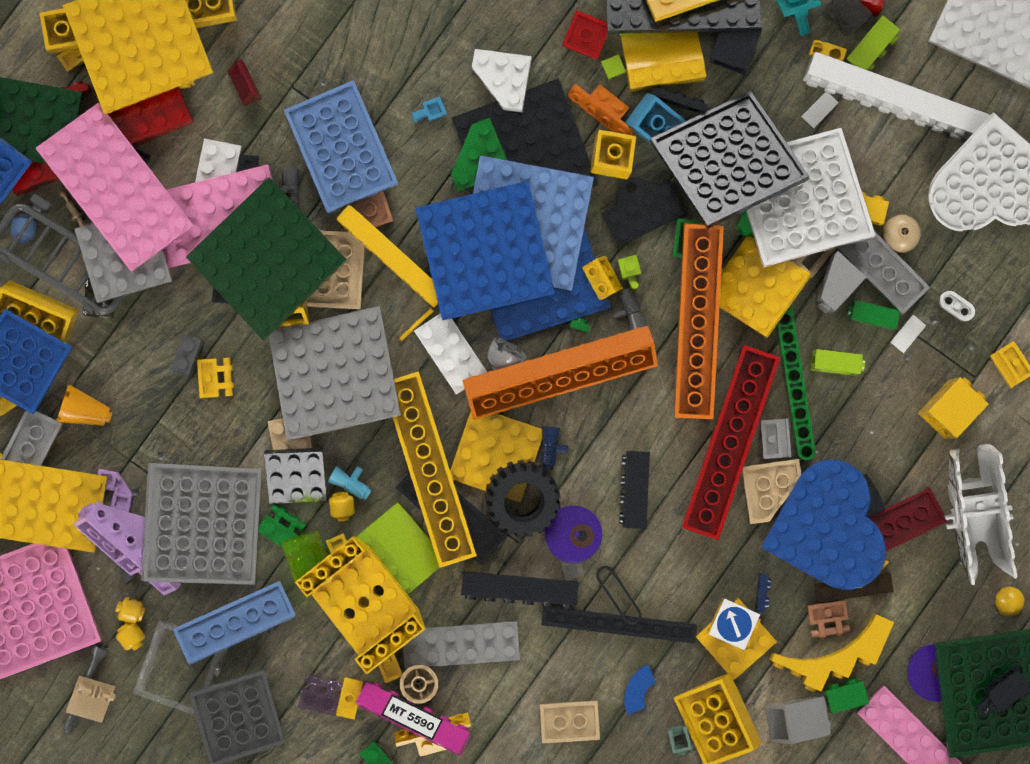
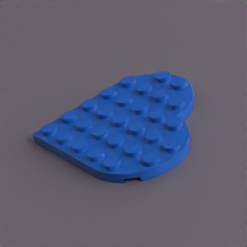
[761,460,887,590]

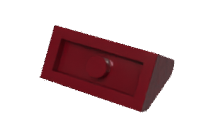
[227,59,262,107]

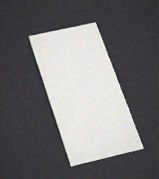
[801,92,839,128]
[890,315,926,353]

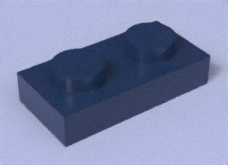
[755,573,771,613]

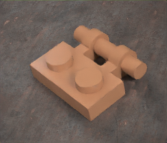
[807,600,850,639]

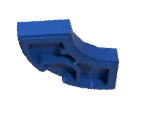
[624,664,656,715]

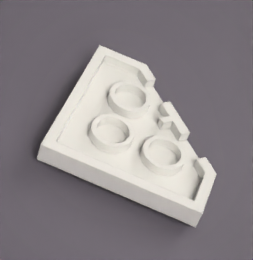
[472,49,532,112]

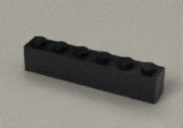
[461,571,579,608]

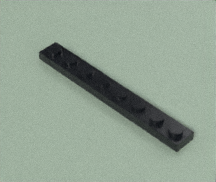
[541,606,697,644]

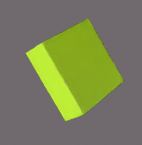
[601,54,626,80]

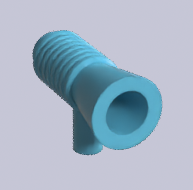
[327,466,371,500]

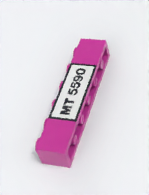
[355,682,471,757]

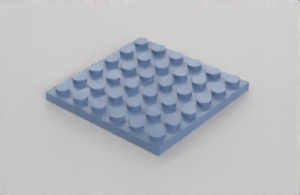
[473,155,594,291]

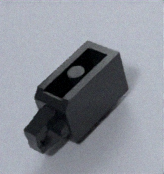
[976,667,1030,716]

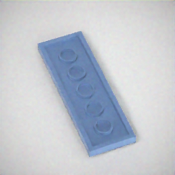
[173,581,296,665]

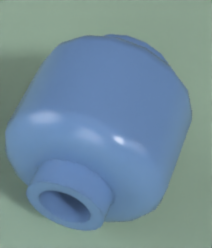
[10,214,37,243]

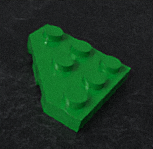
[451,118,507,193]

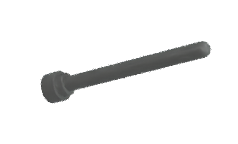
[63,644,109,733]

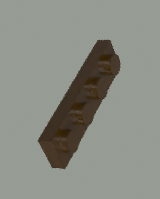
[814,573,894,603]

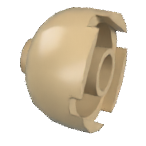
[882,215,921,253]
[400,665,438,704]

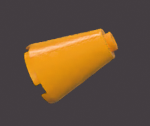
[56,385,112,426]

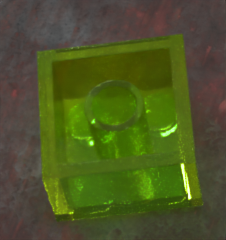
[282,530,327,584]

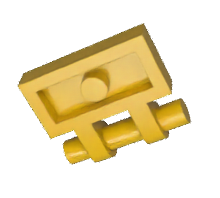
[197,358,234,398]

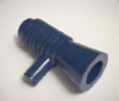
[540,426,569,469]

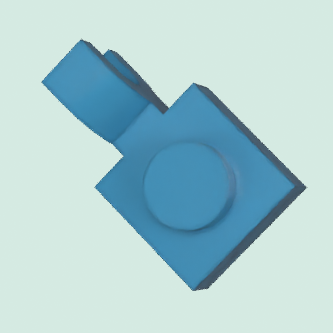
[412,96,447,123]

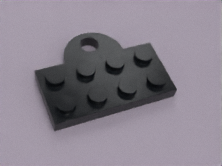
[601,177,687,248]

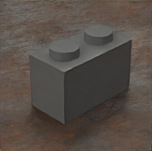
[170,334,204,377]

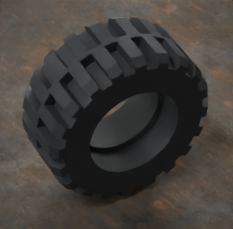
[485,460,561,538]

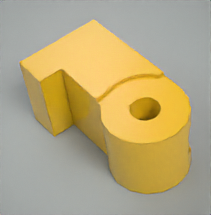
[808,40,847,62]

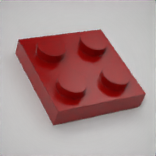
[562,10,608,60]

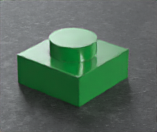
[569,318,590,334]

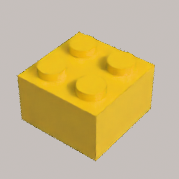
[590,130,636,179]

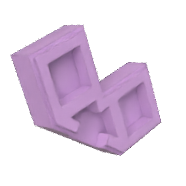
[98,469,134,512]

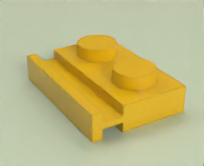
[989,341,1030,388]

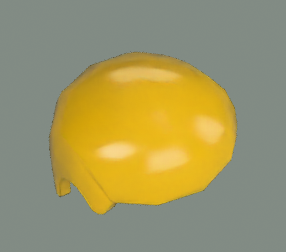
[995,586,1025,617]

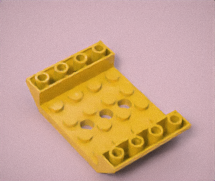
[295,536,426,675]

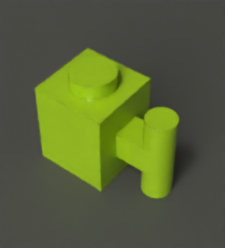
[617,255,641,291]

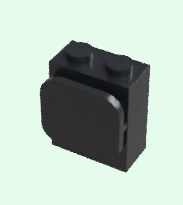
[709,29,762,75]

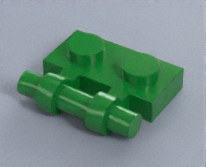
[258,503,306,552]

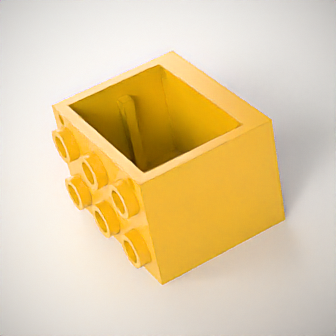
[918,377,989,439]

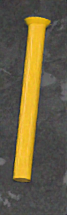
[399,308,434,341]

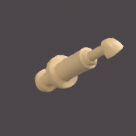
[60,191,88,227]

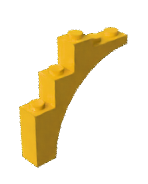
[769,613,894,693]

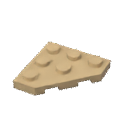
[742,459,801,524]

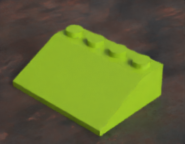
[357,502,439,594]

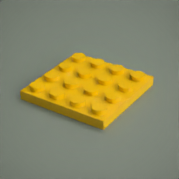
[719,235,811,338]
[450,411,543,503]

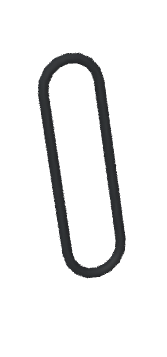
[596,566,642,625]

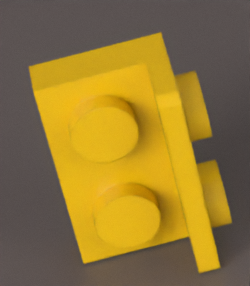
[582,255,624,300]

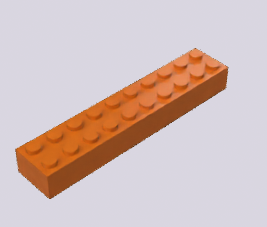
[674,223,724,419]
[462,326,658,420]

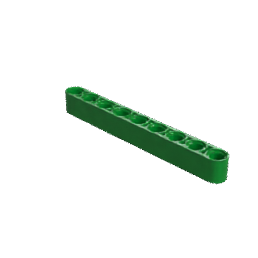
[775,304,816,460]

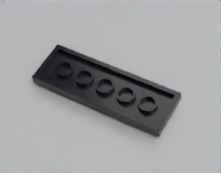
[396,472,507,565]

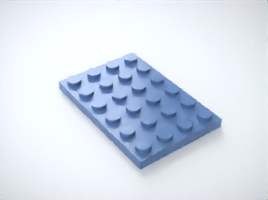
[284,80,398,214]

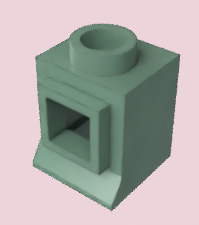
[667,724,692,756]

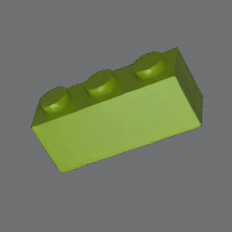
[844,15,900,72]

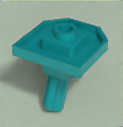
[776,0,821,36]

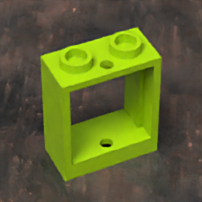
[809,349,865,376]

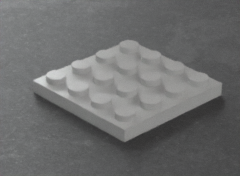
[75,223,172,303]

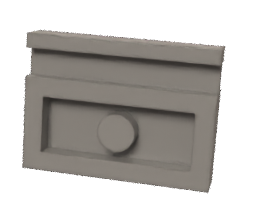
[760,419,791,459]

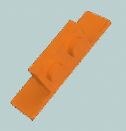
[567,83,634,135]

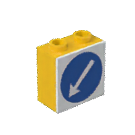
[707,598,761,650]

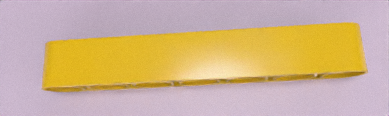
[336,205,438,308]

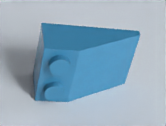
[625,93,686,144]

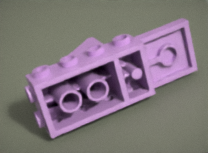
[73,501,181,595]

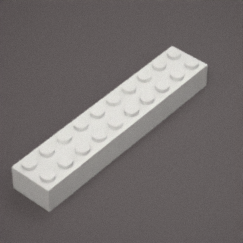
[803,52,990,140]

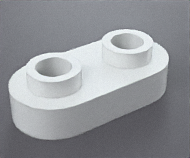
[939,291,975,322]

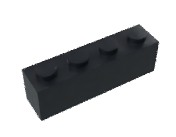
[619,451,650,529]

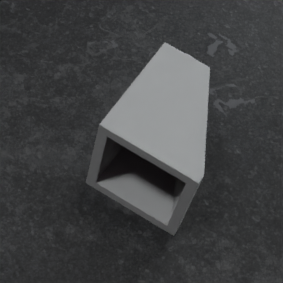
[816,251,866,314]
[765,696,831,744]

